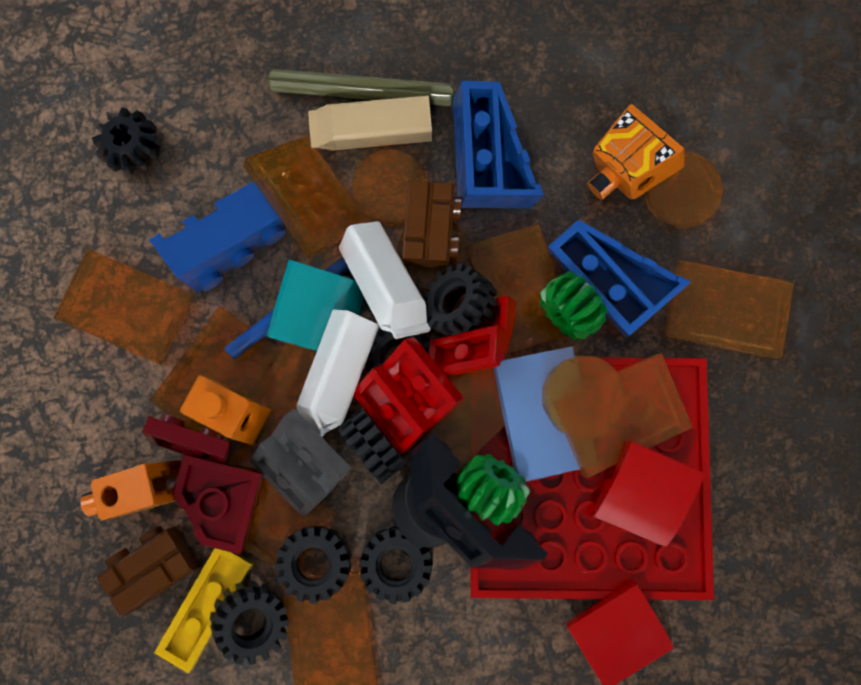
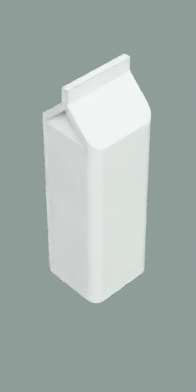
[339,221,431,339]
[296,309,379,438]

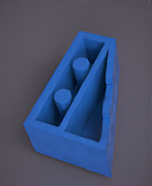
[453,81,544,208]
[149,180,290,293]
[548,220,691,337]

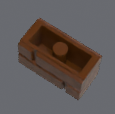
[402,180,462,269]
[97,525,201,617]

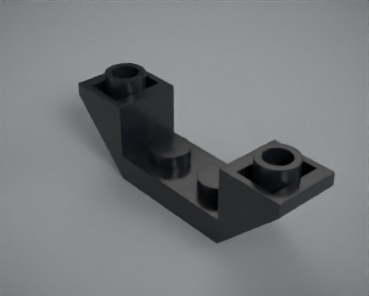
[410,433,548,569]

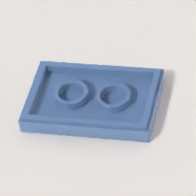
[493,346,597,482]

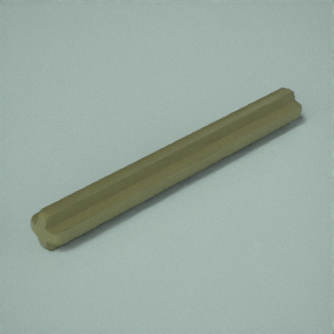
[268,69,453,106]

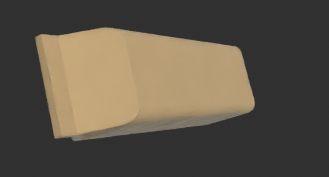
[308,95,432,151]

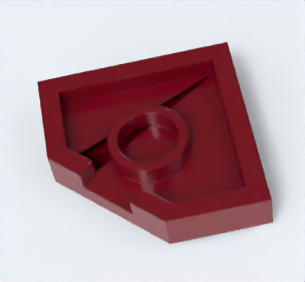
[142,414,231,463]
[173,455,264,554]

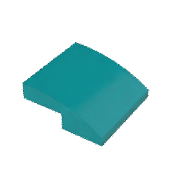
[266,260,364,351]

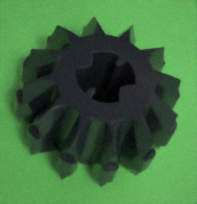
[92,107,162,175]

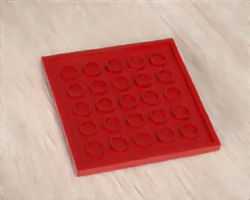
[470,357,714,600]

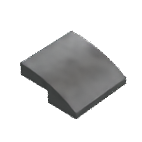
[249,408,351,519]

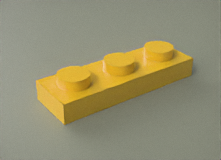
[154,548,255,674]

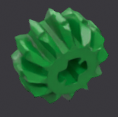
[540,271,608,341]
[455,454,530,525]

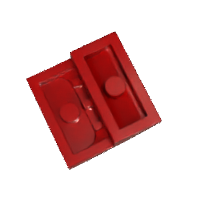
[429,295,516,376]
[353,336,465,455]
[591,441,705,547]
[565,581,674,685]

